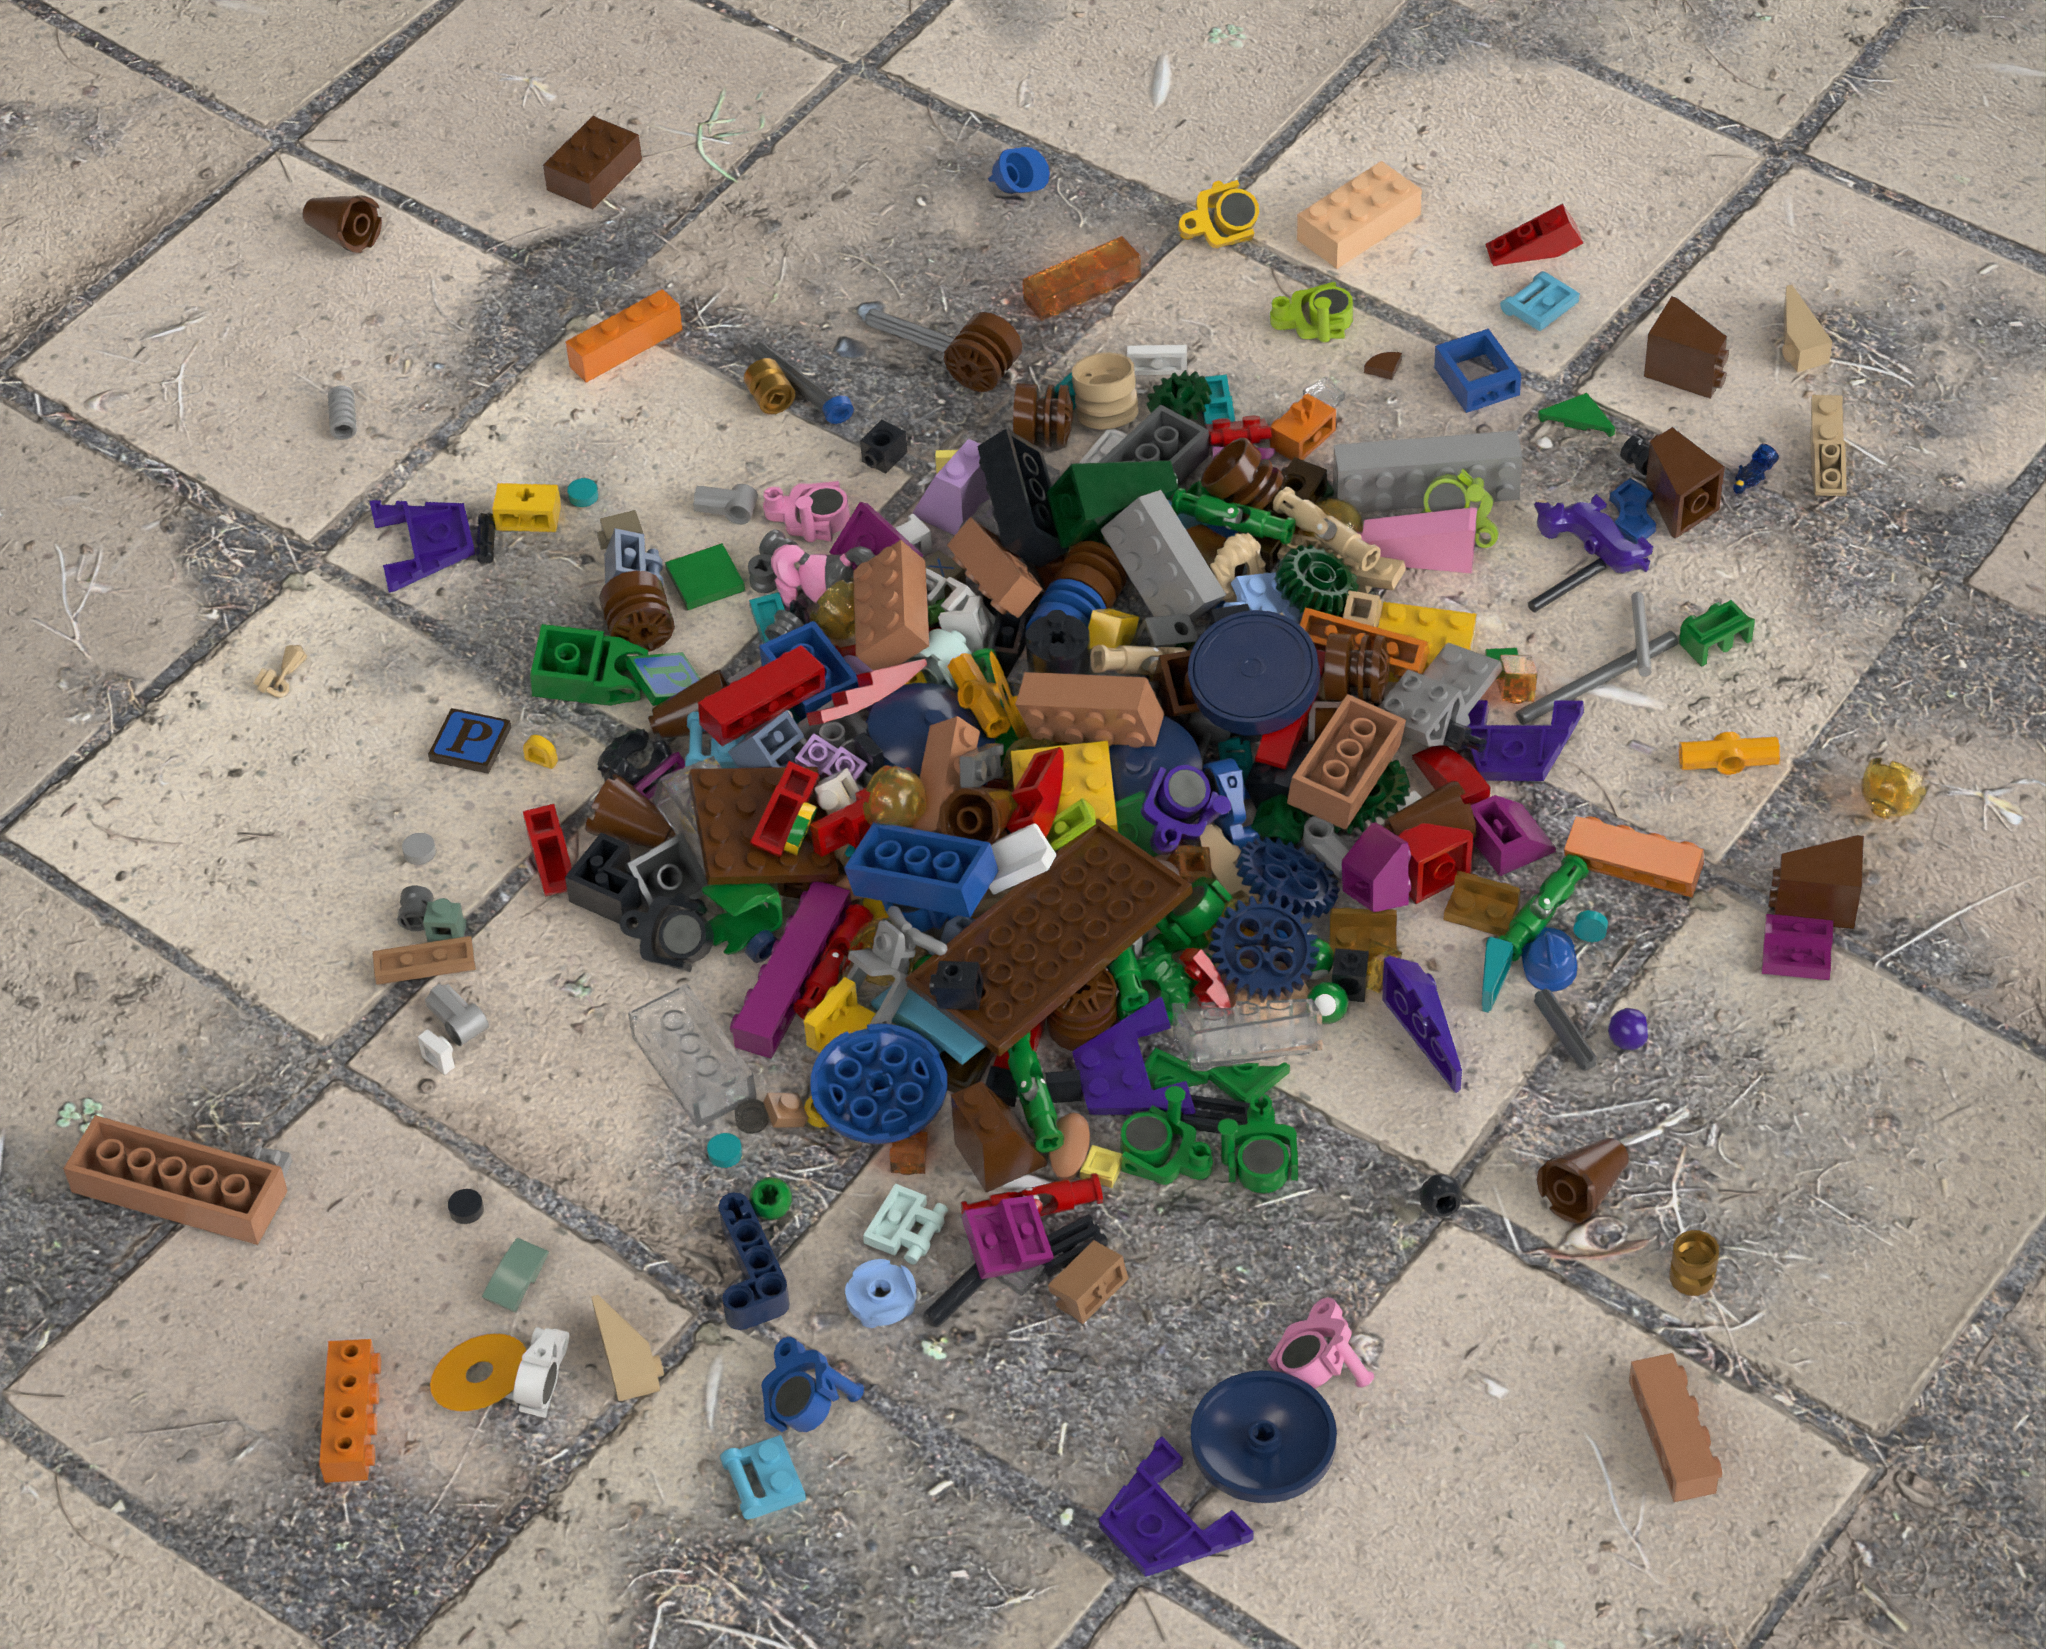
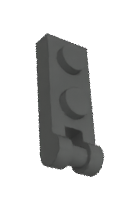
[960,743,1004,788]

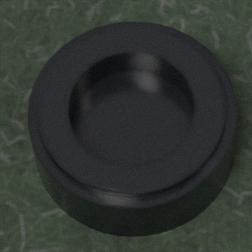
[448,1189,484,1224]

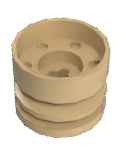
[1072,352,1139,430]

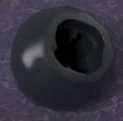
[1419,1173,1463,1218]

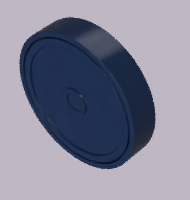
[1188,610,1320,735]

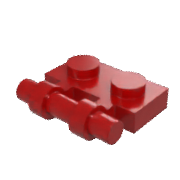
[1205,415,1272,447]

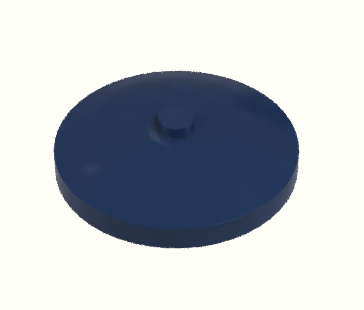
[866,683,995,784]
[1109,716,1203,821]
[1191,1370,1337,1503]

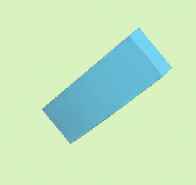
[871,985,985,1064]

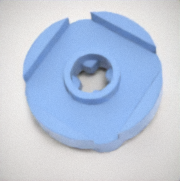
[845,1259,917,1328]

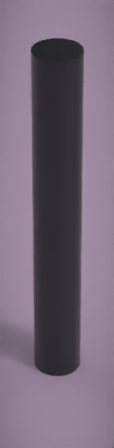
[1528,558,1606,613]

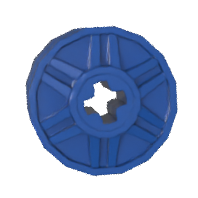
[1026,579,1106,631]

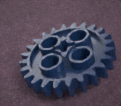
[1235,837,1340,919]
[1209,895,1319,1003]

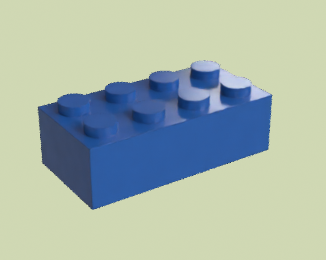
[844,822,999,918]

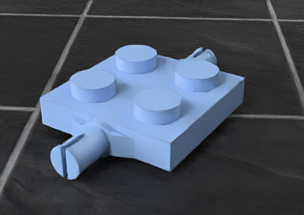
[1224,572,1304,622]

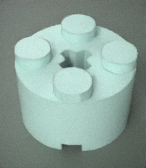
[905,629,972,690]

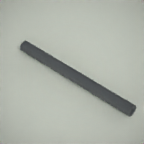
[1516,631,1678,725]

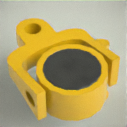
[1178,180,1259,248]

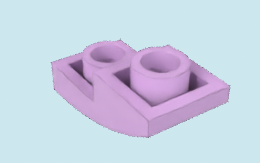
[795,733,867,790]

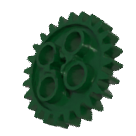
[1309,760,1410,834]

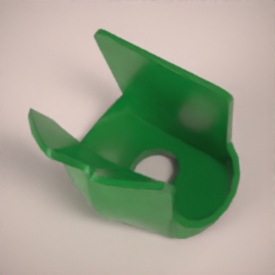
[702,883,783,955]

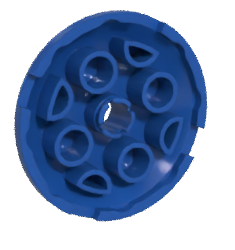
[810,1024,947,1144]

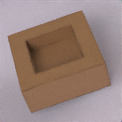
[763,1093,808,1128]

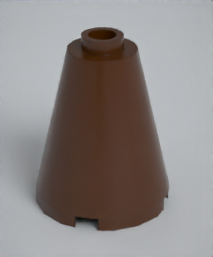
[303,195,382,253]
[648,669,728,738]
[585,774,680,849]
[1383,781,1477,843]
[939,787,1018,846]
[1536,1138,1629,1223]

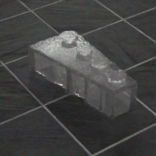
[1172,999,1323,1071]

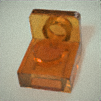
[889,1132,928,1175]

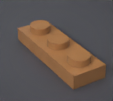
[372,936,476,985]

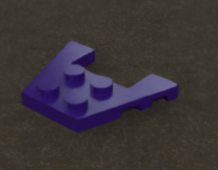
[370,500,475,593]
[1467,700,1584,781]
[1072,997,1196,1115]
[1099,1436,1254,1577]

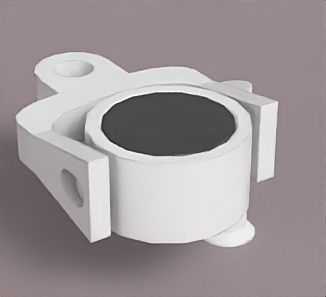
[504,1327,569,1418]

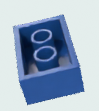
[759,621,859,721]

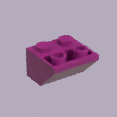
[1471,795,1556,876]
[1342,823,1411,912]

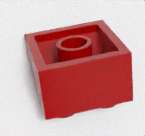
[1398,823,1473,904]

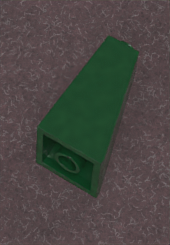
[1047,461,1178,548]

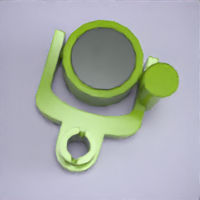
[1270,281,1353,342]
[1420,468,1499,548]

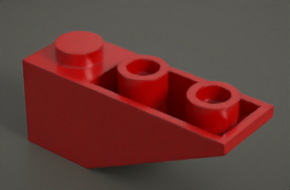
[1485,203,1584,266]

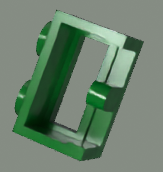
[1679,600,1755,667]

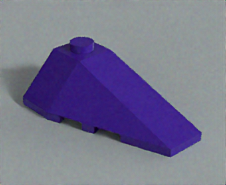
[1382,956,1462,1093]

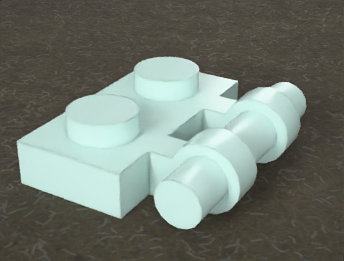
[863,1183,948,1265]

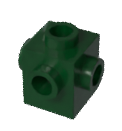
[1251,793,1309,845]

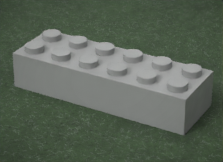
[1333,430,1523,514]

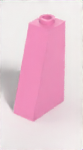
[1357,508,1477,573]

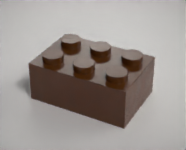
[543,116,642,210]

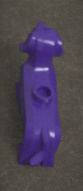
[1534,494,1654,574]

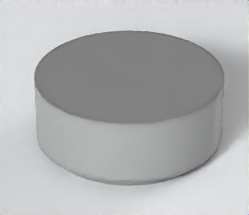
[402,833,436,865]

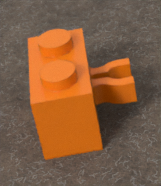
[1270,393,1336,460]

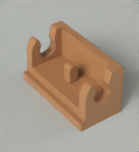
[1048,1240,1129,1324]

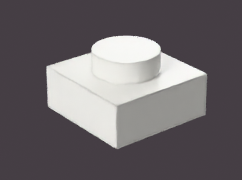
[418,1029,455,1075]

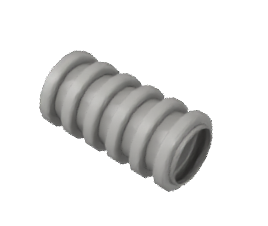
[328,386,357,440]

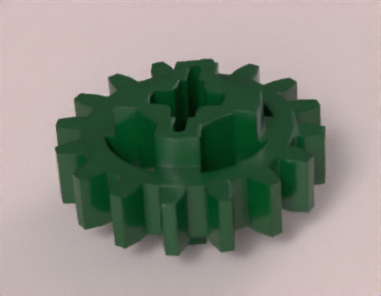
[1146,370,1212,420]

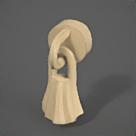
[253,645,307,698]

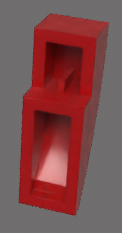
[1412,745,1491,805]
[1006,747,1064,838]
[750,761,819,857]
[523,804,572,897]

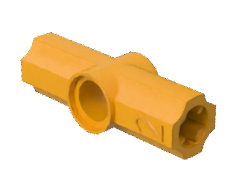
[947,653,1011,738]
[1678,732,1780,775]

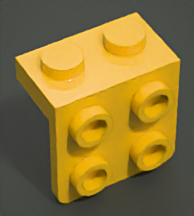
[804,977,896,1053]

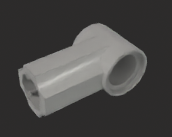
[693,484,758,524]
[1302,816,1351,878]
[425,984,489,1046]

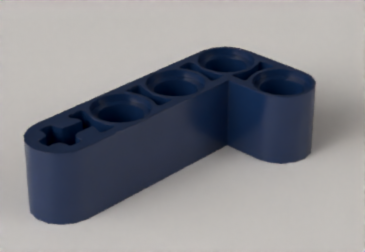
[718,1192,790,1330]

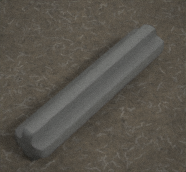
[1534,988,1597,1071]

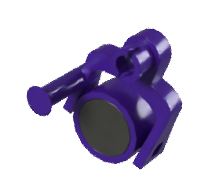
[1140,765,1231,855]

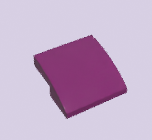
[1762,914,1833,980]
[961,1195,1054,1279]

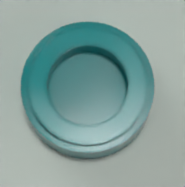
[567,478,599,507]
[1573,910,1608,942]
[707,1133,742,1168]

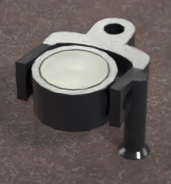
[620,893,714,972]

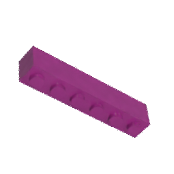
[730,882,852,1059]

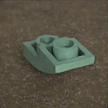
[482,1238,549,1313]

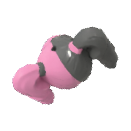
[771,544,875,611]

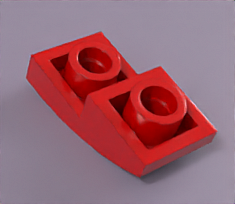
[1179,948,1231,1015]

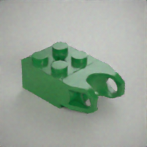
[530,624,648,706]

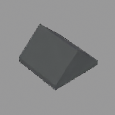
[625,833,709,919]

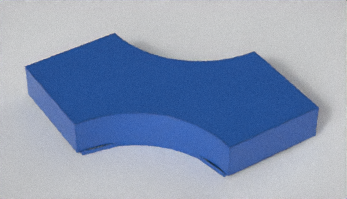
[1609,478,1657,544]

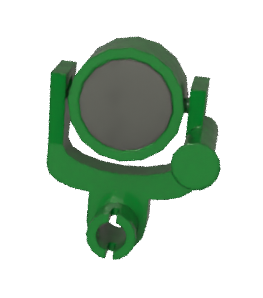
[1155,876,1233,946]
[1120,1086,1213,1185]
[1218,1094,1298,1194]

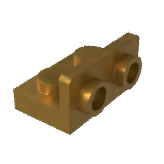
[1443,871,1520,936]
[1329,907,1397,961]

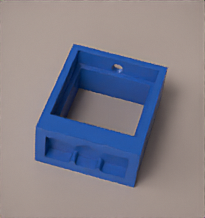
[1434,328,1521,413]

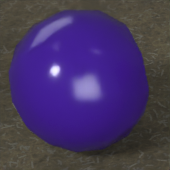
[1608,1008,1648,1051]

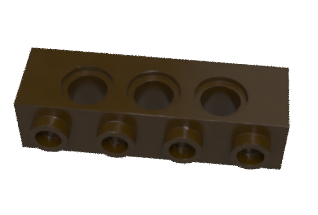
[1238,457,1327,573]

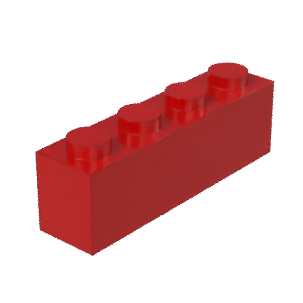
[698,645,825,747]

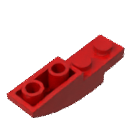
[810,767,915,857]

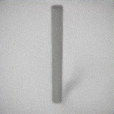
[1631,592,1652,677]

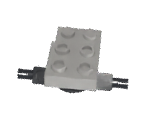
[1367,642,1503,752]

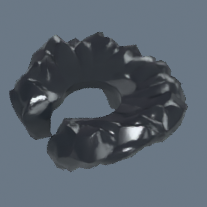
[597,728,674,793]

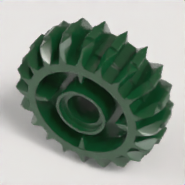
[1274,544,1359,617]

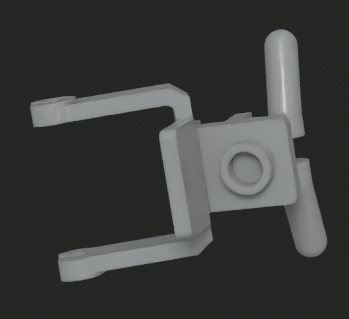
[847,906,947,1024]

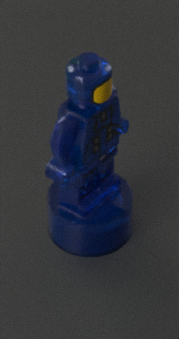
[1733,444,1779,494]

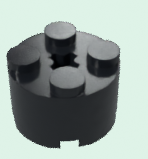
[1025,610,1090,675]

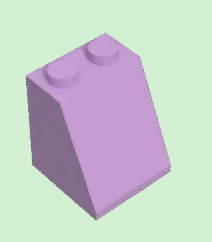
[913,439,993,535]

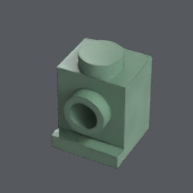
[423,898,467,942]

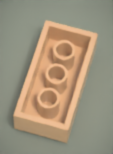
[1297,161,1422,269]

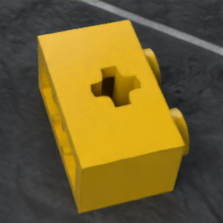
[492,483,561,532]
[1088,608,1139,649]

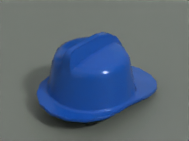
[988,147,1050,194]
[1521,927,1578,992]

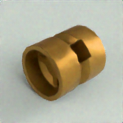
[744,358,795,414]
[1669,1230,1719,1296]

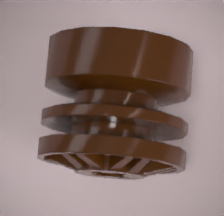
[944,312,1022,392]
[1013,383,1073,448]
[1201,438,1284,521]
[1051,541,1129,609]
[599,570,675,652]
[1324,633,1390,704]
[1047,968,1118,1051]

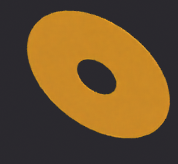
[990,651,1022,739]
[430,1334,527,1411]

